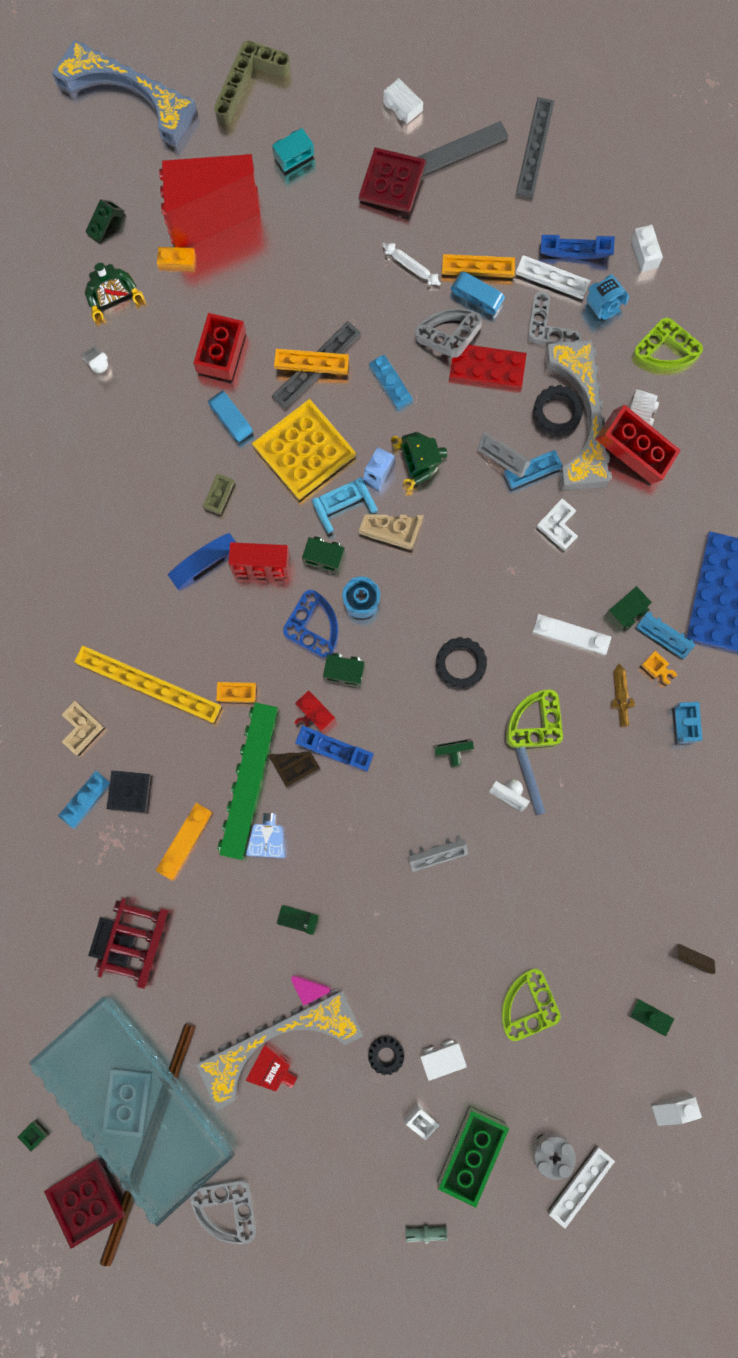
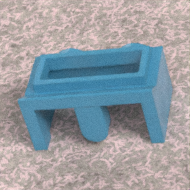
[674,702,703,744]

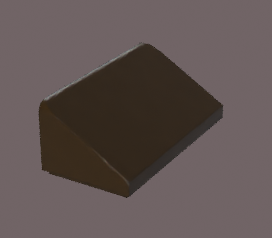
[672,944,716,975]

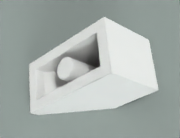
[651,1093,702,1126]

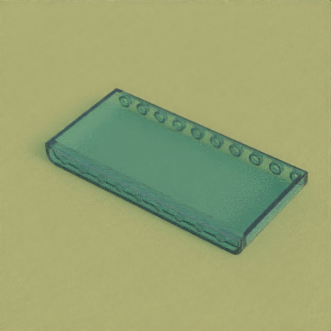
[29,996,235,1227]

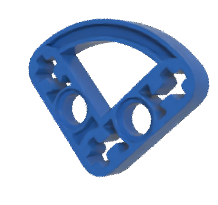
[283,590,338,659]

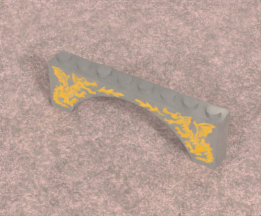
[546,340,612,491]
[196,989,363,1110]

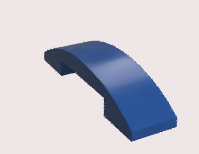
[540,235,615,260]
[167,533,236,590]
[295,725,374,771]

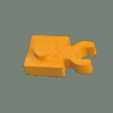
[641,651,677,685]

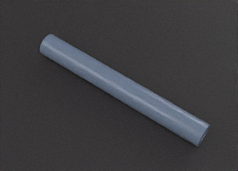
[515,738,546,815]

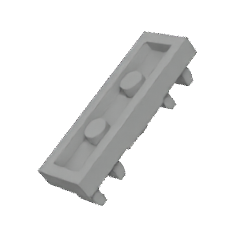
[477,432,531,477]
[408,835,468,872]

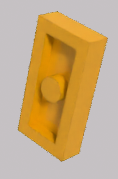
[157,247,195,268]
[216,682,256,703]

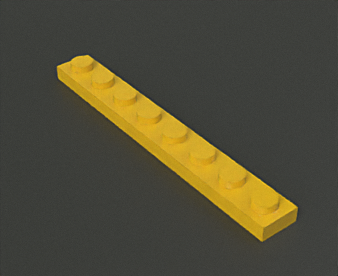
[74,645,222,724]

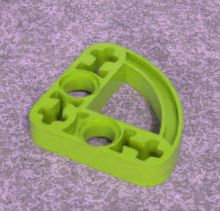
[633,318,703,371]
[506,689,563,748]
[501,968,561,1041]

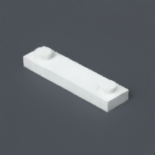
[516,255,591,299]
[532,614,611,656]
[548,1146,615,1229]

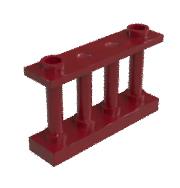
[94,896,169,989]

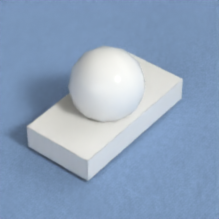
[80,345,108,373]
[489,779,530,811]

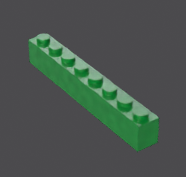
[217,702,279,860]

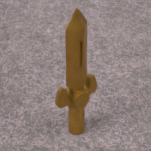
[612,663,635,726]

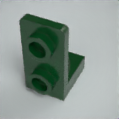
[86,199,125,241]
[277,905,320,935]

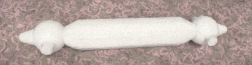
[382,243,441,286]

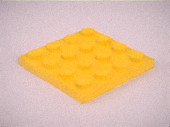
[252,399,356,500]

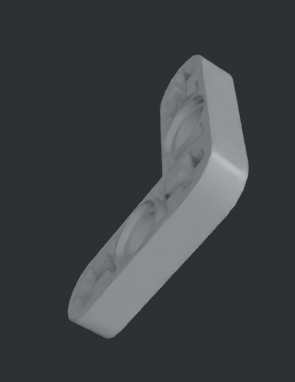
[528,291,582,346]

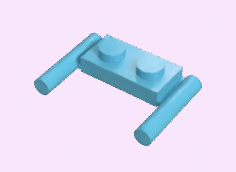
[311,477,378,534]

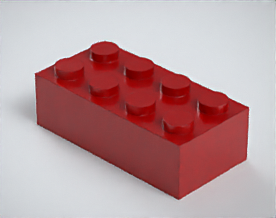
[595,404,681,484]

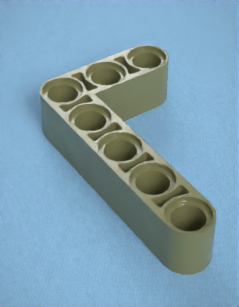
[214,41,291,126]

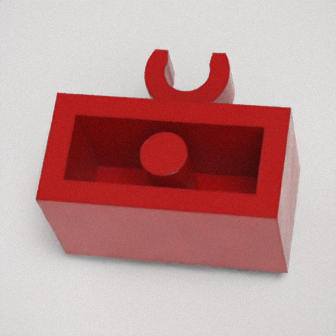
[294,690,336,734]

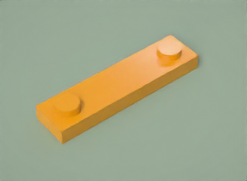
[442,254,515,278]
[274,349,349,375]
[155,803,213,881]

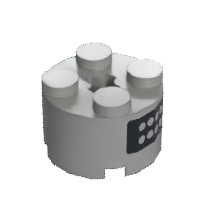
[532,1132,576,1180]

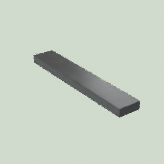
[516,97,555,199]
[417,121,509,176]
[272,321,361,410]

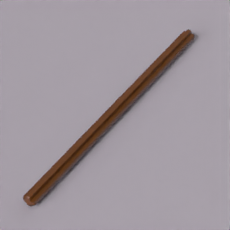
[100,1023,195,1267]

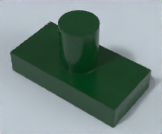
[433,739,474,766]
[629,998,674,1037]

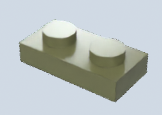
[203,473,235,515]

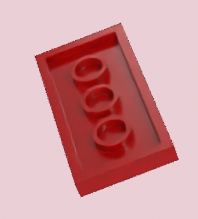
[449,345,527,390]

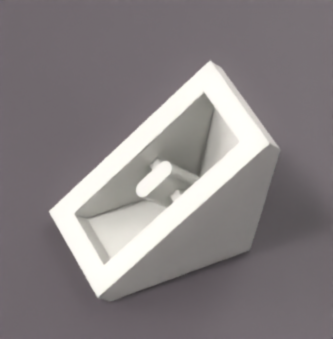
[403,1102,440,1140]

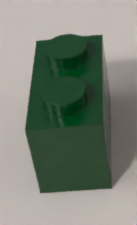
[302,536,345,573]
[605,586,652,631]
[323,653,365,687]

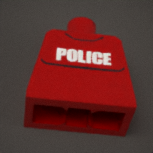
[245,1043,297,1091]

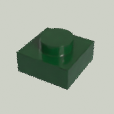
[18,1121,48,1152]

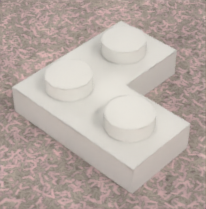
[537,498,578,551]

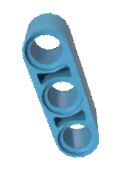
[451,272,505,315]
[207,390,253,443]

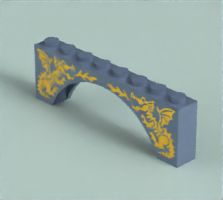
[52,40,198,146]

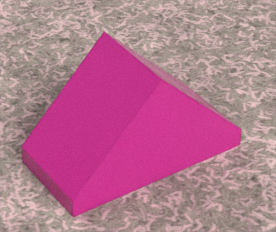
[291,975,331,1006]

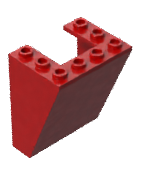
[159,154,260,248]

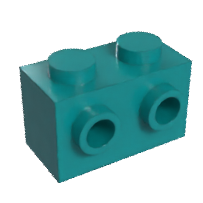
[272,128,315,172]

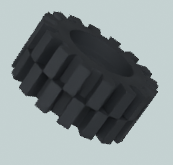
[368,1036,404,1076]

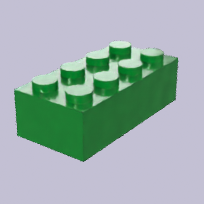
[437,1107,509,1208]

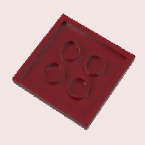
[359,147,426,213]
[44,1159,126,1249]

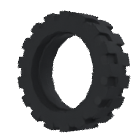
[533,385,584,436]
[436,637,487,689]

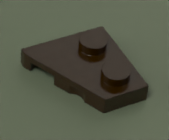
[268,751,320,788]

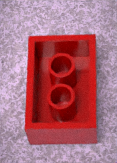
[193,313,246,381]
[228,542,290,579]

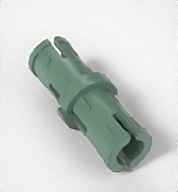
[406,1226,447,1244]

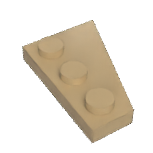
[359,514,424,550]

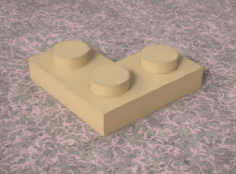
[62,701,104,755]

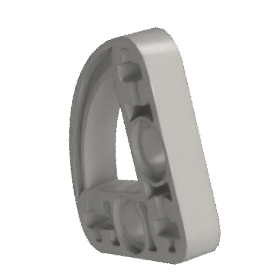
[415,309,482,358]
[190,1179,256,1244]

